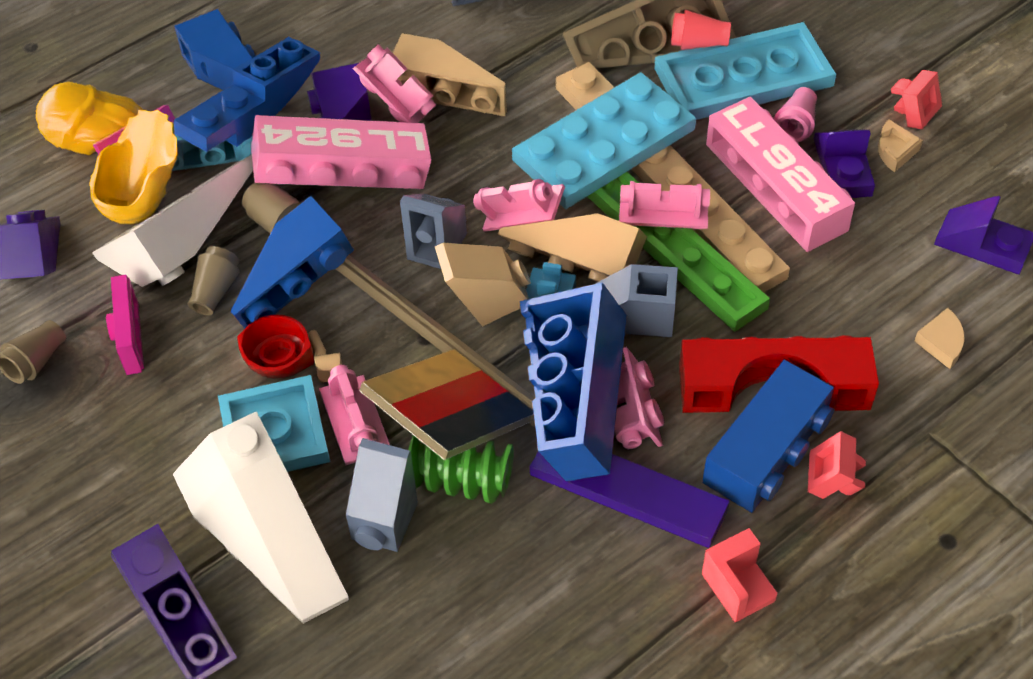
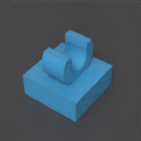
[526,262,576,299]

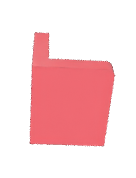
[702,528,777,623]

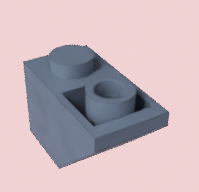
[595,264,678,337]

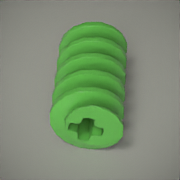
[409,435,514,504]

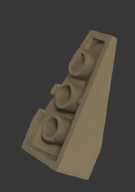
[562,0,736,68]

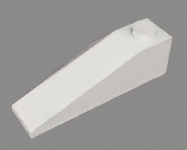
[92,154,253,287]
[173,411,349,623]

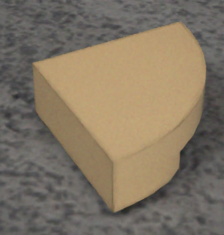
[878,120,923,172]
[915,308,964,369]

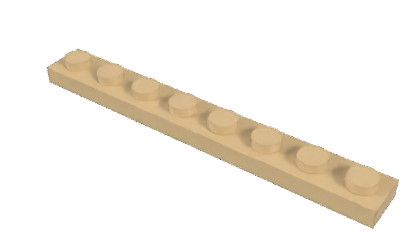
[556,62,790,293]

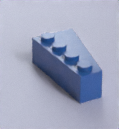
[520,283,627,481]

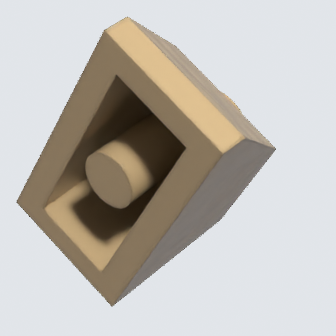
[435,243,531,327]

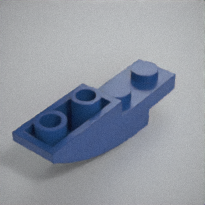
[174,37,320,152]

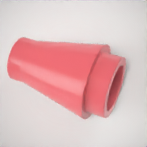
[671,10,731,50]

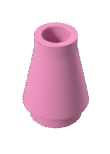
[774,87,817,143]

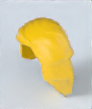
[36,82,144,155]
[89,110,178,225]

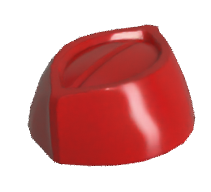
[237,315,315,379]

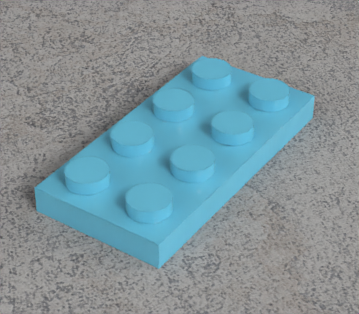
[654,22,836,120]
[512,72,696,209]

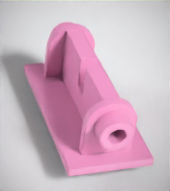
[353,44,437,123]
[473,179,565,231]
[619,181,710,229]
[615,347,664,449]
[319,365,390,465]

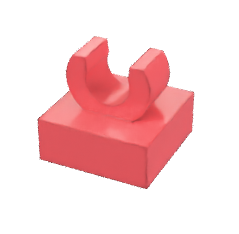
[891,70,942,129]
[807,431,866,499]

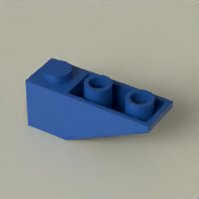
[174,9,255,90]
[231,196,354,329]

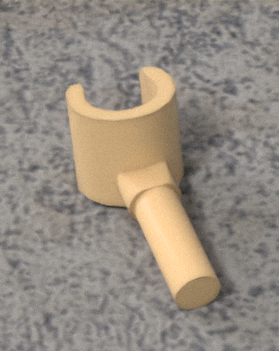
[308,330,342,383]

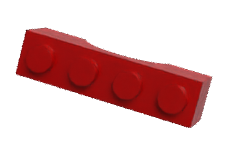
[679,335,879,413]

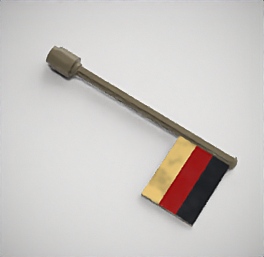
[242,182,536,460]

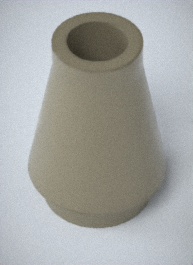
[188,246,240,316]
[0,320,66,384]

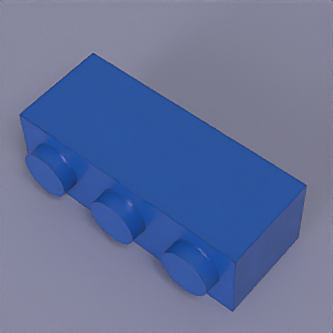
[702,359,834,513]

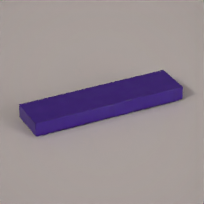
[530,452,730,548]

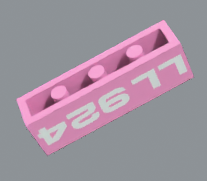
[706,96,855,252]
[251,115,431,189]

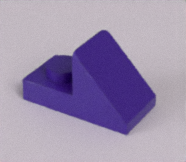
[814,129,875,198]
[934,196,1033,275]

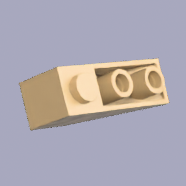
[393,33,507,116]
[498,214,647,283]

